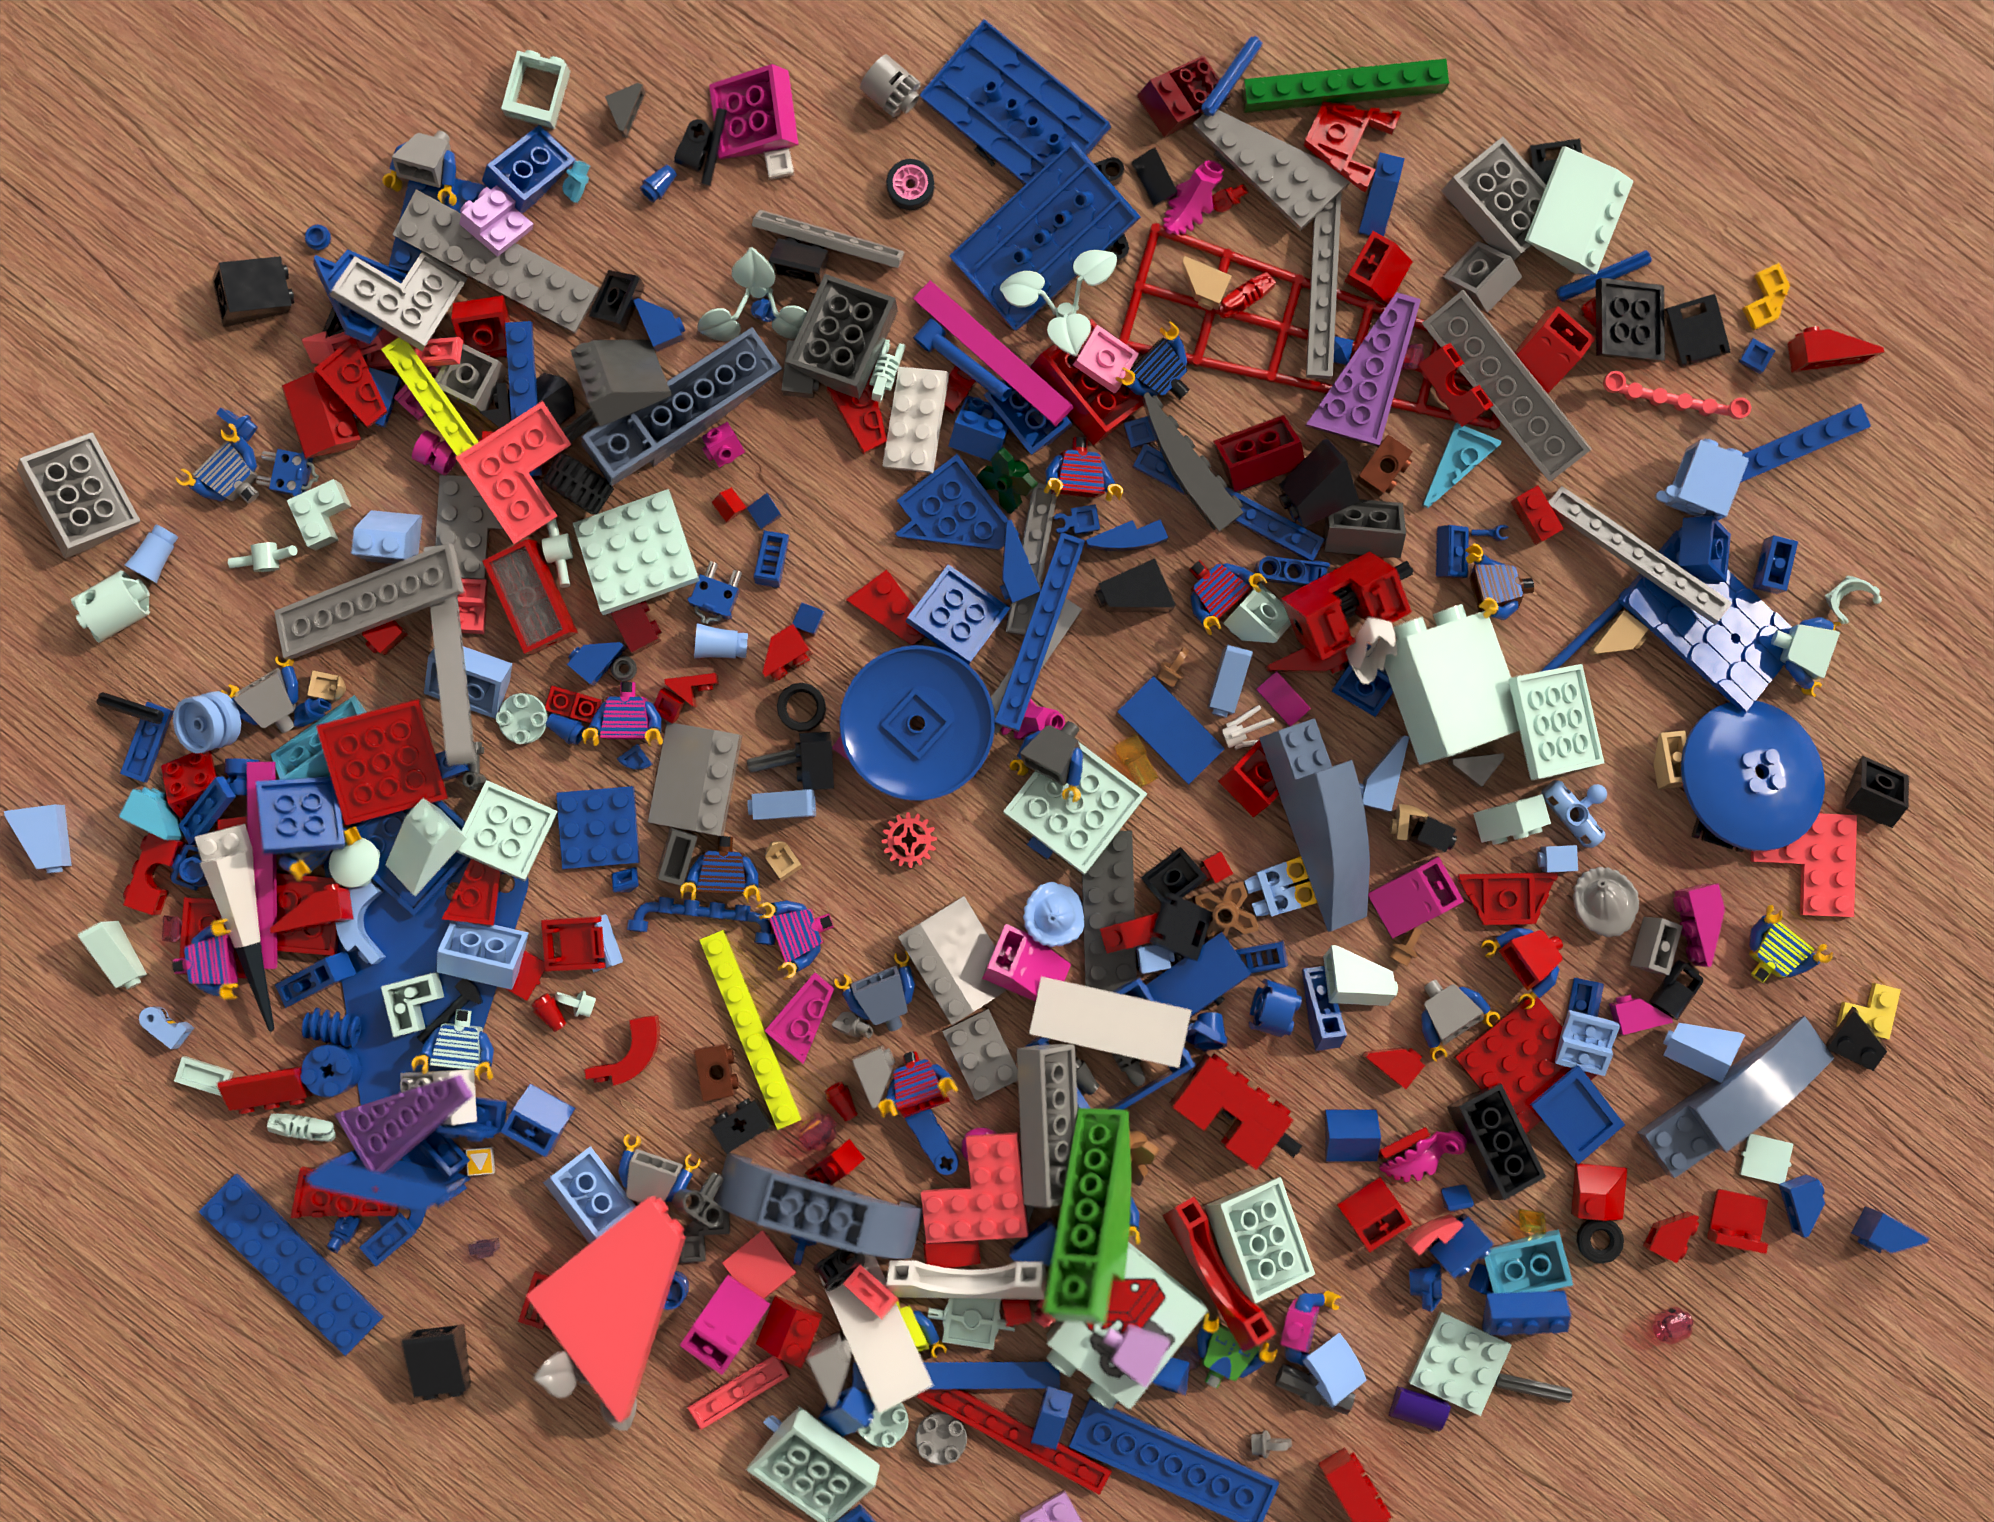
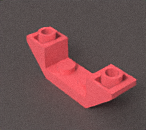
[302,328,398,364]

